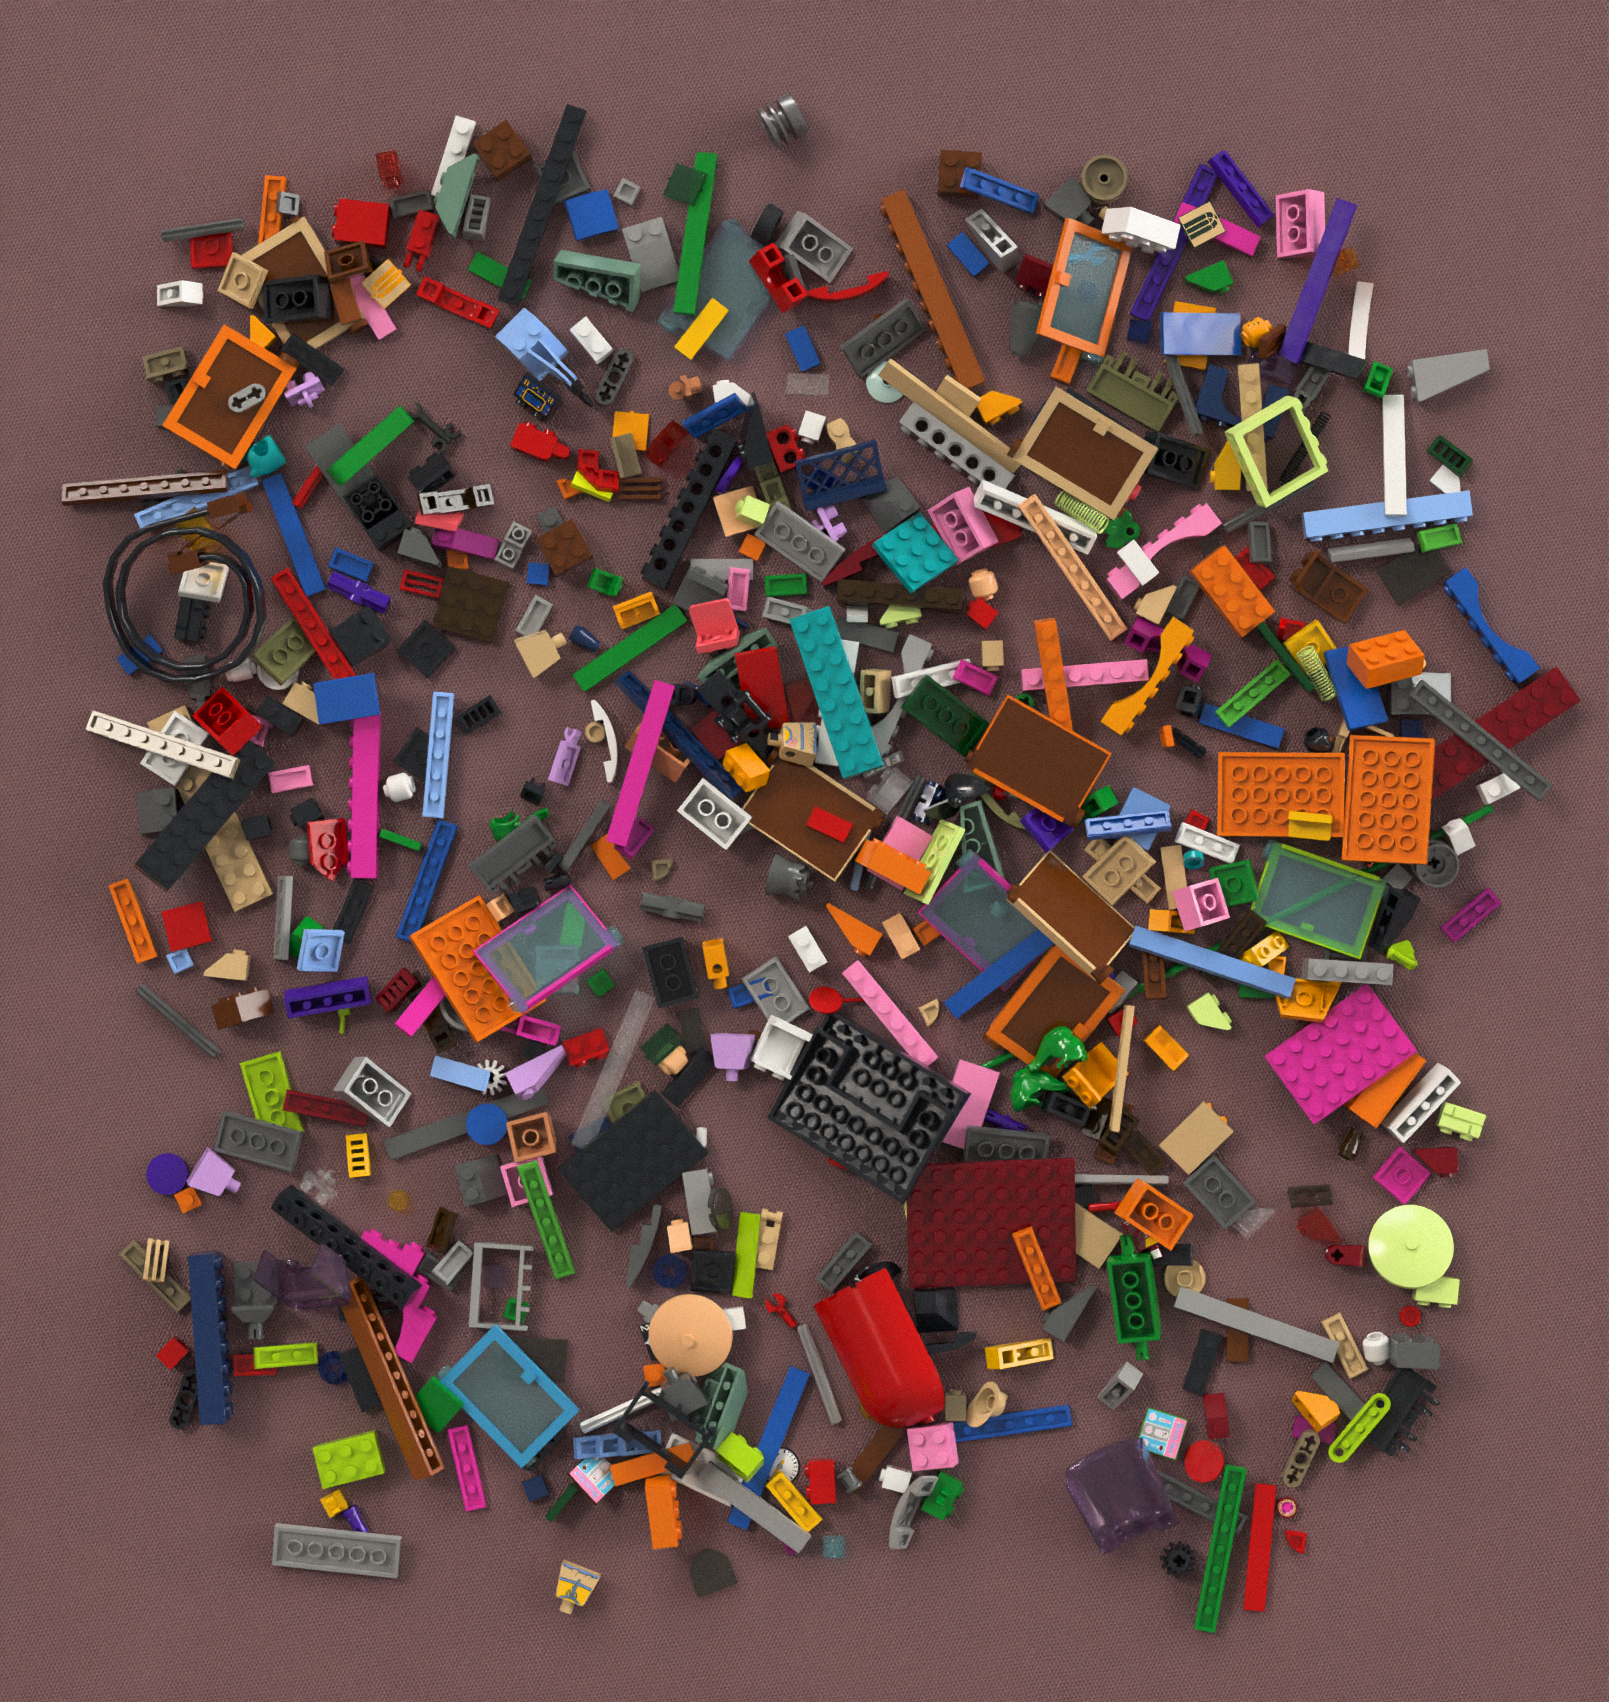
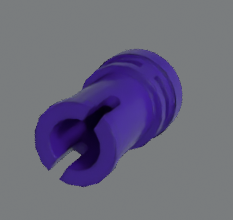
[341,1504,369,1533]

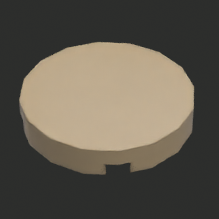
[1163,1260,1205,1297]

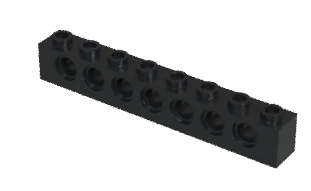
[640,428,738,591]
[271,1185,423,1309]

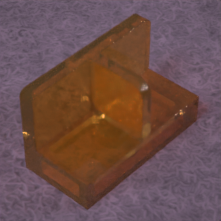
[1331,247,1360,277]

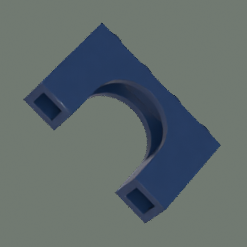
[1195,364,1289,442]

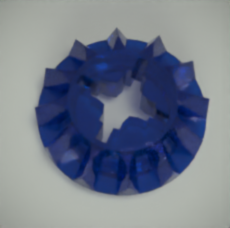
[653,1254,686,1288]
[318,1351,348,1385]

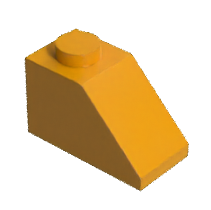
[1148,909,1195,934]
[1291,1391,1340,1433]

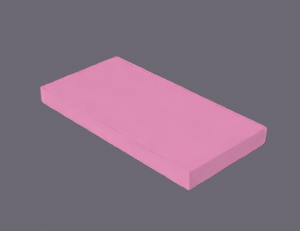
[942,1059,1000,1149]

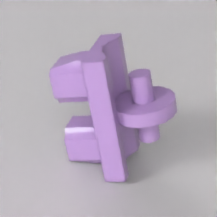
[284,371,325,408]
[812,505,847,542]

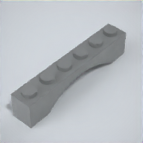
[872,634,934,757]

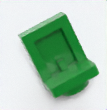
[587,568,623,597]

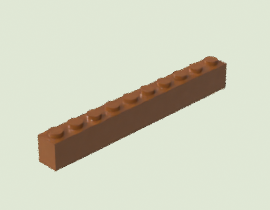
[879,189,985,390]
[333,1276,445,1481]

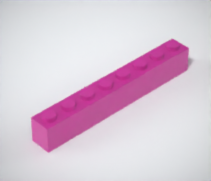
[347,712,381,879]

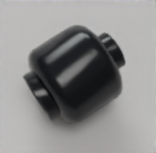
[1303,727,1335,753]

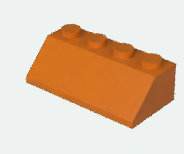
[1343,1053,1426,1128]

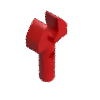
[1088,1201,1122,1212]
[766,1293,797,1329]

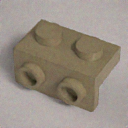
[142,346,190,384]

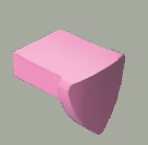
[249,715,273,747]

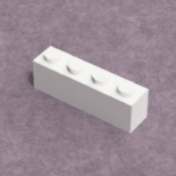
[1381,1063,1461,1143]

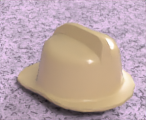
[966,1382,1008,1428]

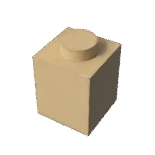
[981,640,1004,671]

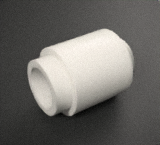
[225,658,257,682]

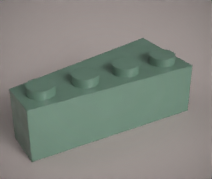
[553,250,641,312]
[960,800,1006,893]

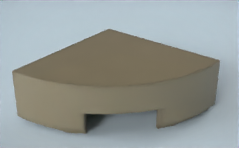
[651,859,672,882]

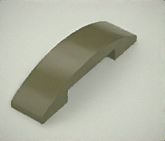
[970,770,1026,830]

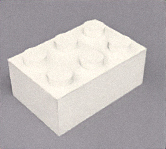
[1101,207,1180,253]

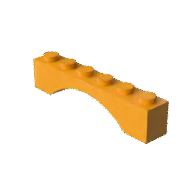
[1101,616,1195,736]

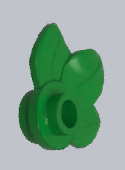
[1101,509,1140,548]

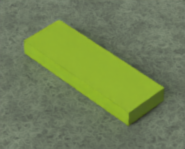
[253,1342,318,1369]

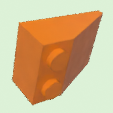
[1114,1178,1194,1251]

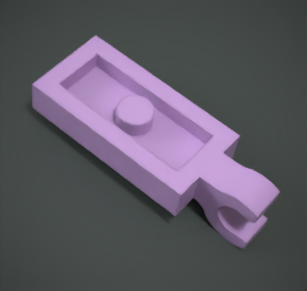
[548,727,581,786]

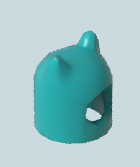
[241,434,287,478]

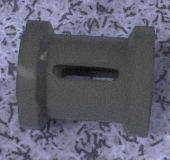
[836,1466,863,1494]

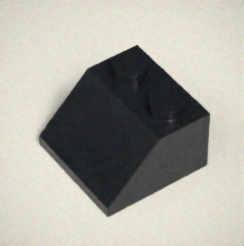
[329,606,392,667]

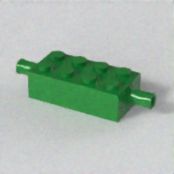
[1107,1234,1162,1361]

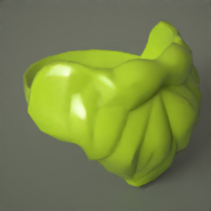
[1386,940,1418,970]

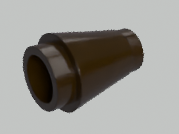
[1338,1128,1363,1161]

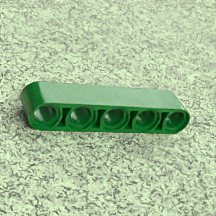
[326,405,414,486]

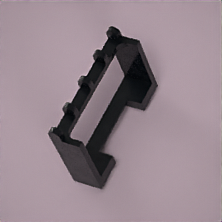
[612,1380,716,1479]

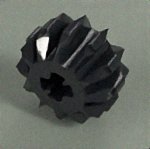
[1160,1541,1196,1578]

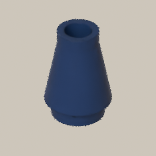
[568,625,600,652]

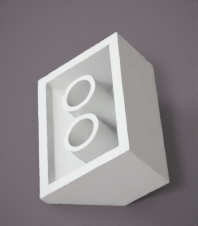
[677,778,752,850]

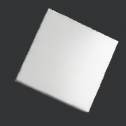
[847,606,868,622]

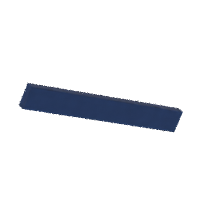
[614,671,744,800]

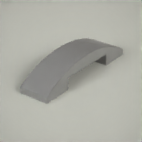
[889,1476,938,1549]

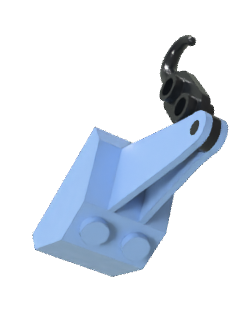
[495,308,594,407]

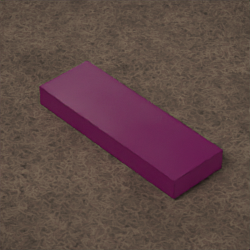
[1439,887,1502,944]

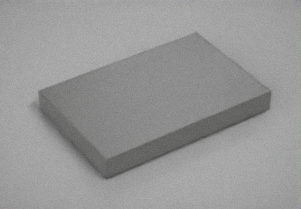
[741,956,810,1023]

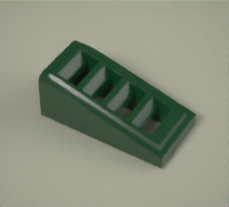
[1426,434,1473,478]

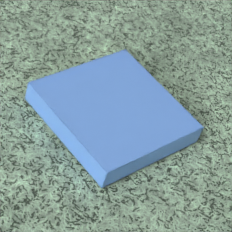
[297,929,345,972]

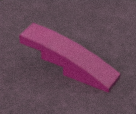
[1174,202,1261,257]

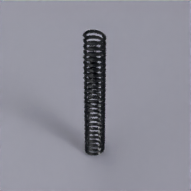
[1279,412,1331,484]

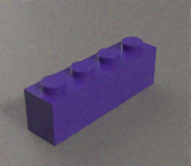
[284,976,371,1019]

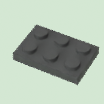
[1182,1155,1256,1230]

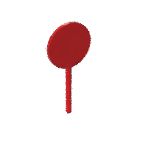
[809,987,865,1014]

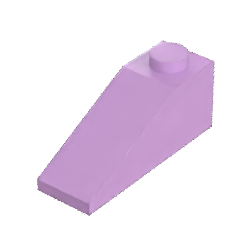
[505,1045,567,1101]

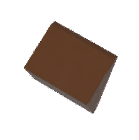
[324,240,373,283]

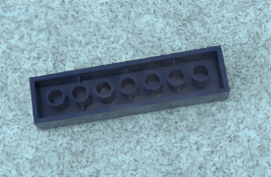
[188,1251,234,1425]

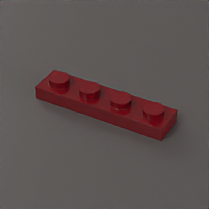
[282,1089,368,1127]

